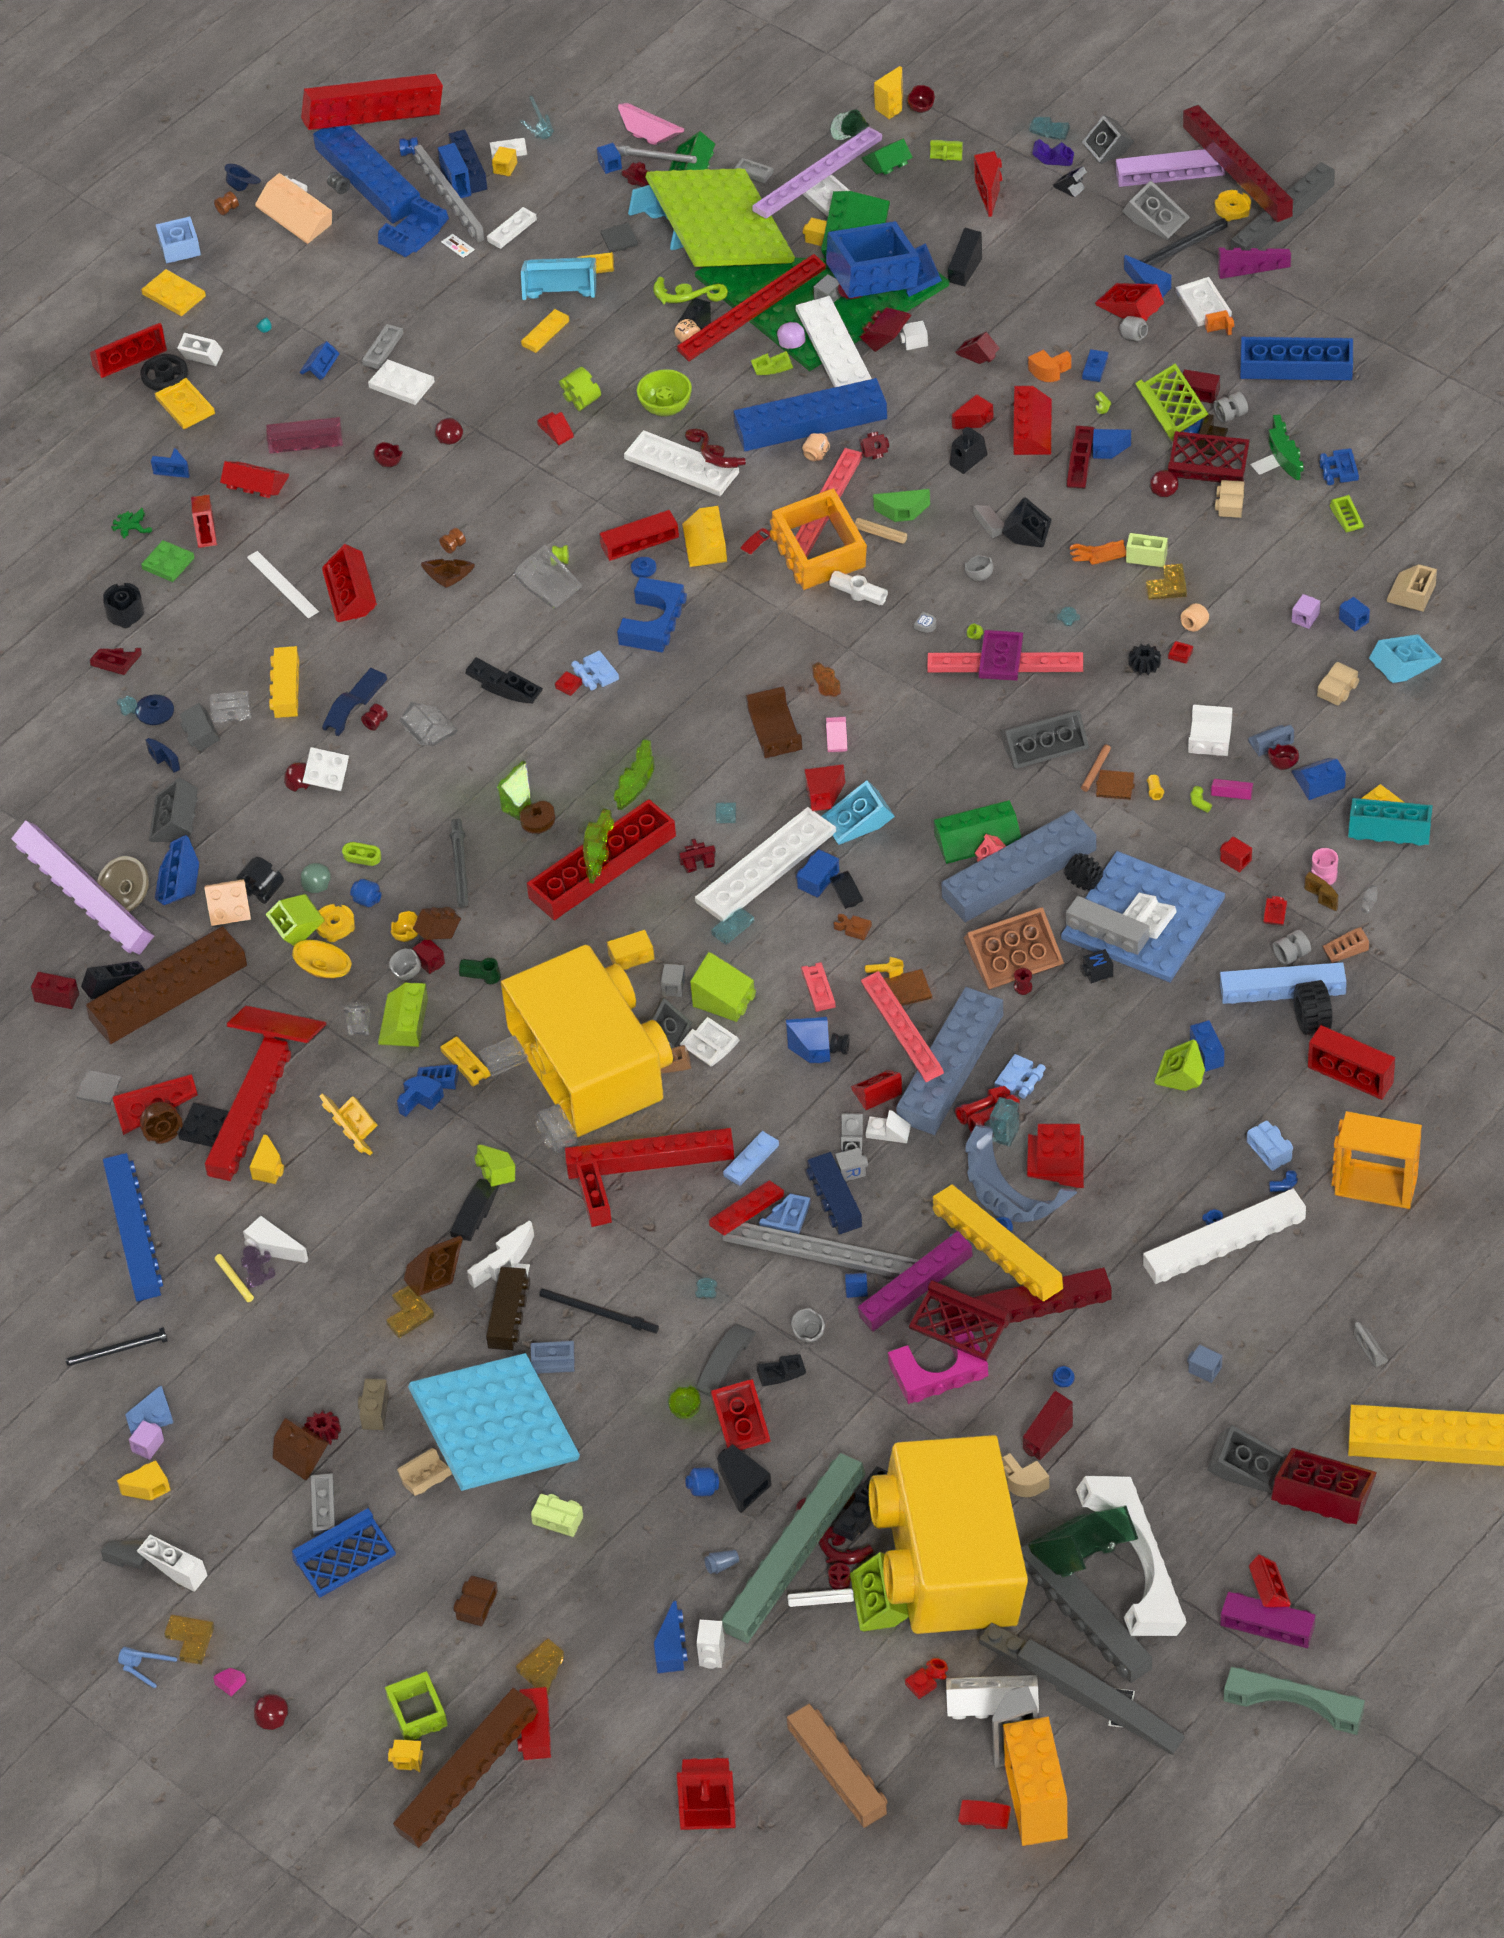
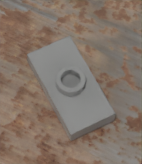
[734,158,774,183]

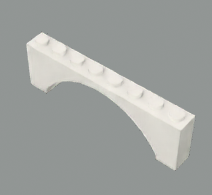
[1076,1476,1187,1636]

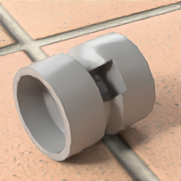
[1214,391,1248,423]
[1272,930,1311,966]

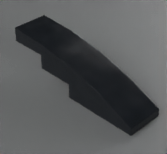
[450,1179,500,1241]

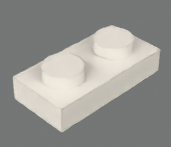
[490,138,527,159]

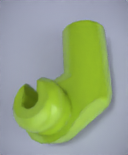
[1095,391,1111,414]
[1190,786,1212,813]

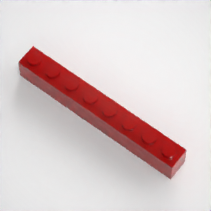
[205,1037,291,1181]
[565,1128,735,1179]

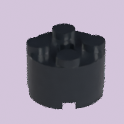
[103,583,144,628]
[236,857,284,904]

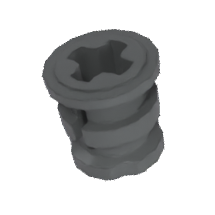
[327,172,351,194]

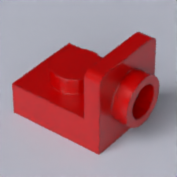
[1263,896,1287,926]

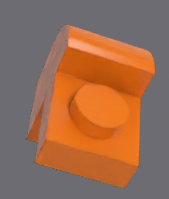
[1028,349,1071,382]

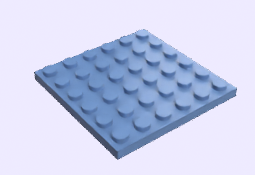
[1061,851,1225,983]

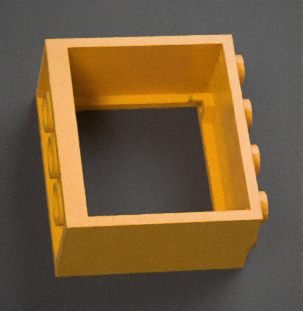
[770,488,867,590]
[1332,1111,1422,1209]
[1003,1716,1068,1846]

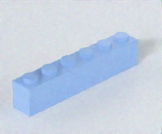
[1220,962,1346,1004]

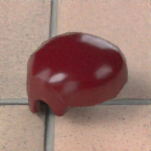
[907,85,935,113]
[435,418,463,445]
[373,442,403,468]
[1150,470,1179,497]
[1268,744,1299,770]
[284,762,310,792]
[254,1694,288,1730]

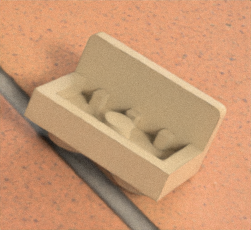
[397,1448,452,1496]

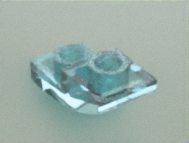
[1029,117,1070,140]

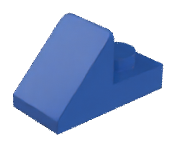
[151,448,190,478]

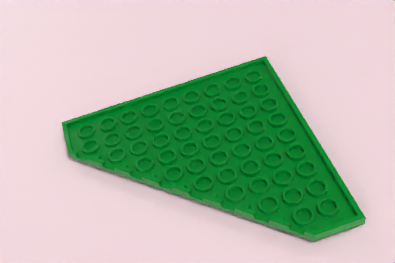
[695,258,949,372]

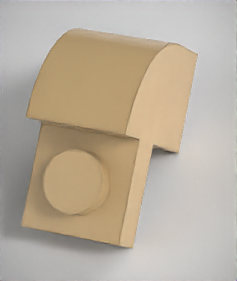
[1003,1453,1049,1497]

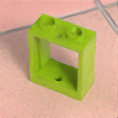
[385,1671,448,1740]

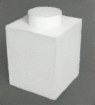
[899,321,928,350]

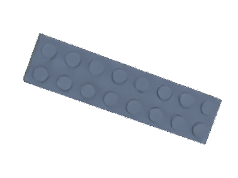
[941,810,1096,922]
[896,987,1003,1135]

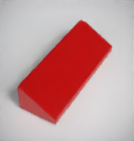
[1249,1554,1291,1607]

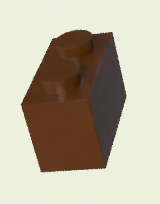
[413,907,461,940]

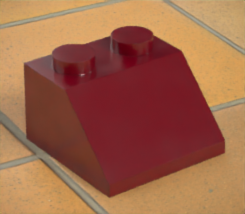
[860,307,912,352]

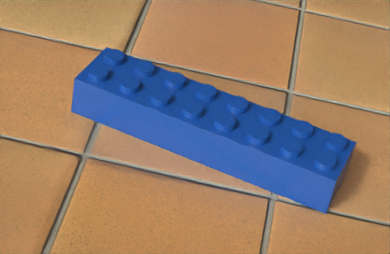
[313,125,420,224]
[734,378,887,452]

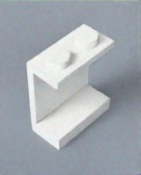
[1188,705,1232,756]

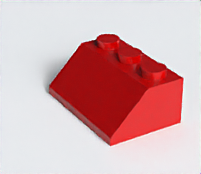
[220,461,289,498]

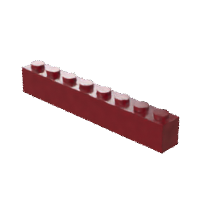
[938,1267,1112,1335]

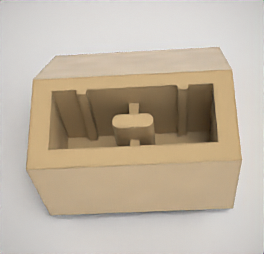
[1387,564,1437,612]

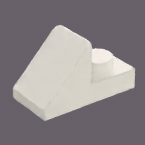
[866,1110,911,1143]

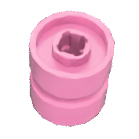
[1311,848,1338,885]

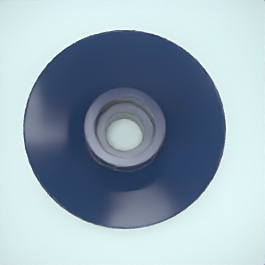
[135,694,174,725]

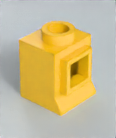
[388,1740,424,1772]

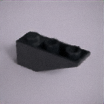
[81,961,145,999]

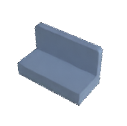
[1248,725,1294,756]

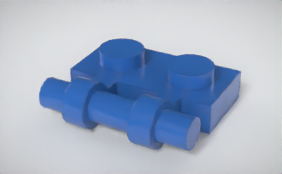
[1319,448,1359,485]

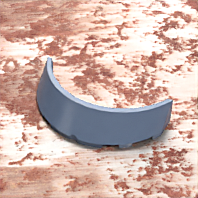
[966,1125,1077,1222]

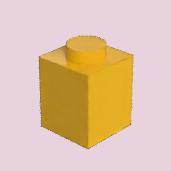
[492,146,517,176]
[803,217,827,246]

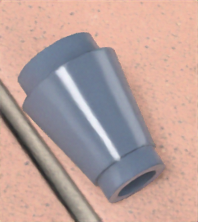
[704,1550,739,1574]

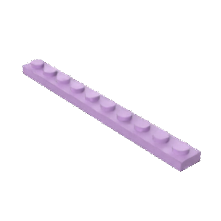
[753,127,882,218]

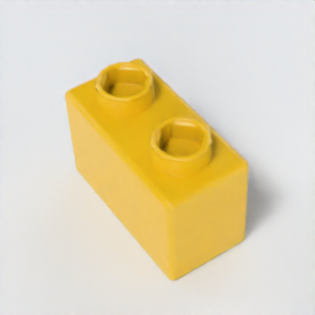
[501,945,673,1138]
[869,1435,1028,1634]

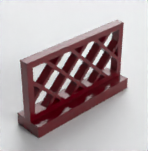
[1168,431,1250,483]
[909,1280,1010,1361]

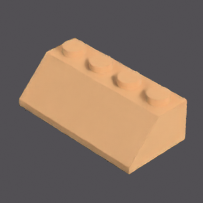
[255,173,332,244]

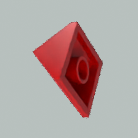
[851,1070,902,1111]

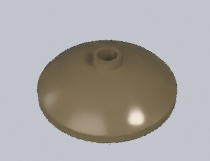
[97,856,149,912]

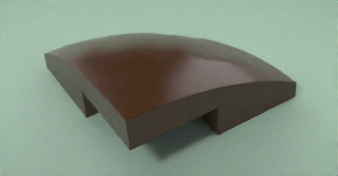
[421,559,475,588]

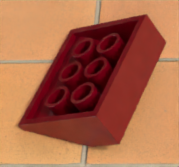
[1271,1448,1377,1525]

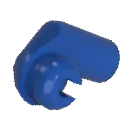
[1184,419,1203,434]
[1270,1171,1298,1192]

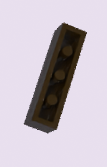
[486,1266,530,1351]

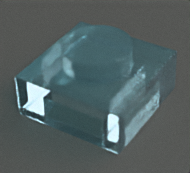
[716,803,736,823]

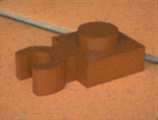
[834,914,872,940]

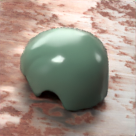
[301,863,331,893]

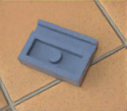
[531,1341,575,1373]

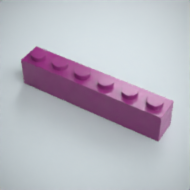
[858,1231,973,1332]

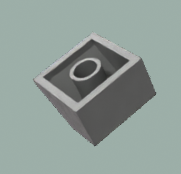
[1082,115,1134,164]

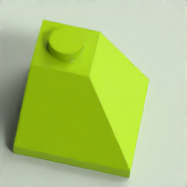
[1154,1039,1205,1091]

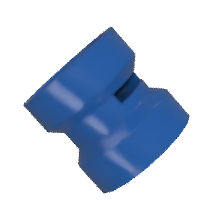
[399,137,418,156]

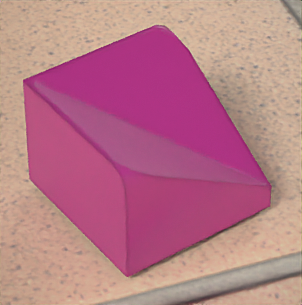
[213,1668,247,1697]

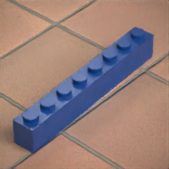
[103,1153,163,1302]

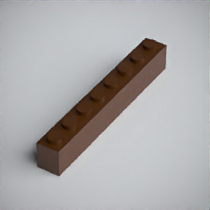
[393,1688,538,1848]

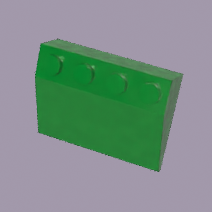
[821,191,890,259]

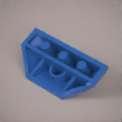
[155,835,199,905]

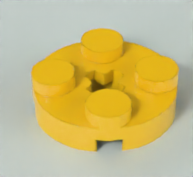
[1215,190,1251,222]
[316,904,355,942]

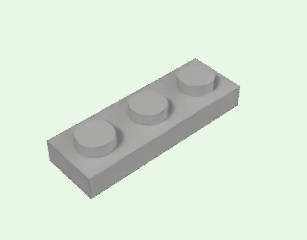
[362,324,404,369]
[311,1473,336,1536]

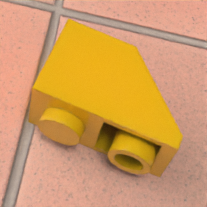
[117,1460,171,1501]

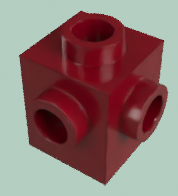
[859,431,889,459]

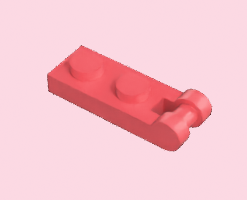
[801,962,836,1012]

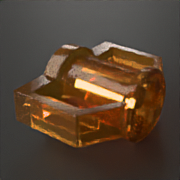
[812,662,841,697]

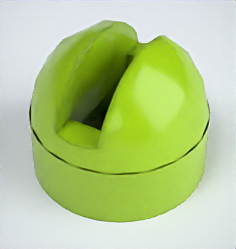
[967,623,984,640]

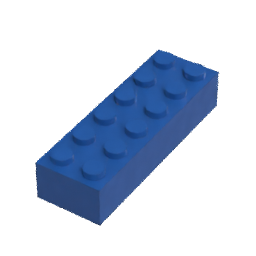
[1240,337,1353,380]

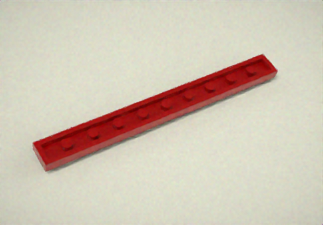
[677,254,826,362]

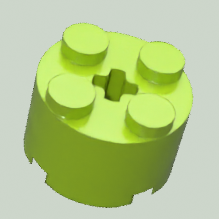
[559,367,601,411]

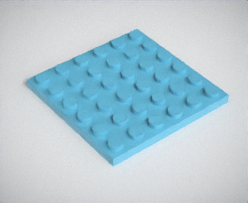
[408,1353,580,1491]

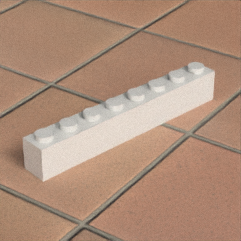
[1143,1188,1306,1284]

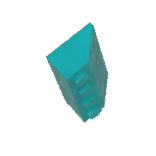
[1348,798,1433,846]

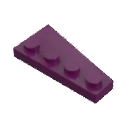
[1218,247,1291,279]

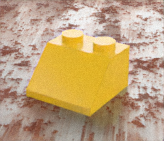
[874,66,903,119]

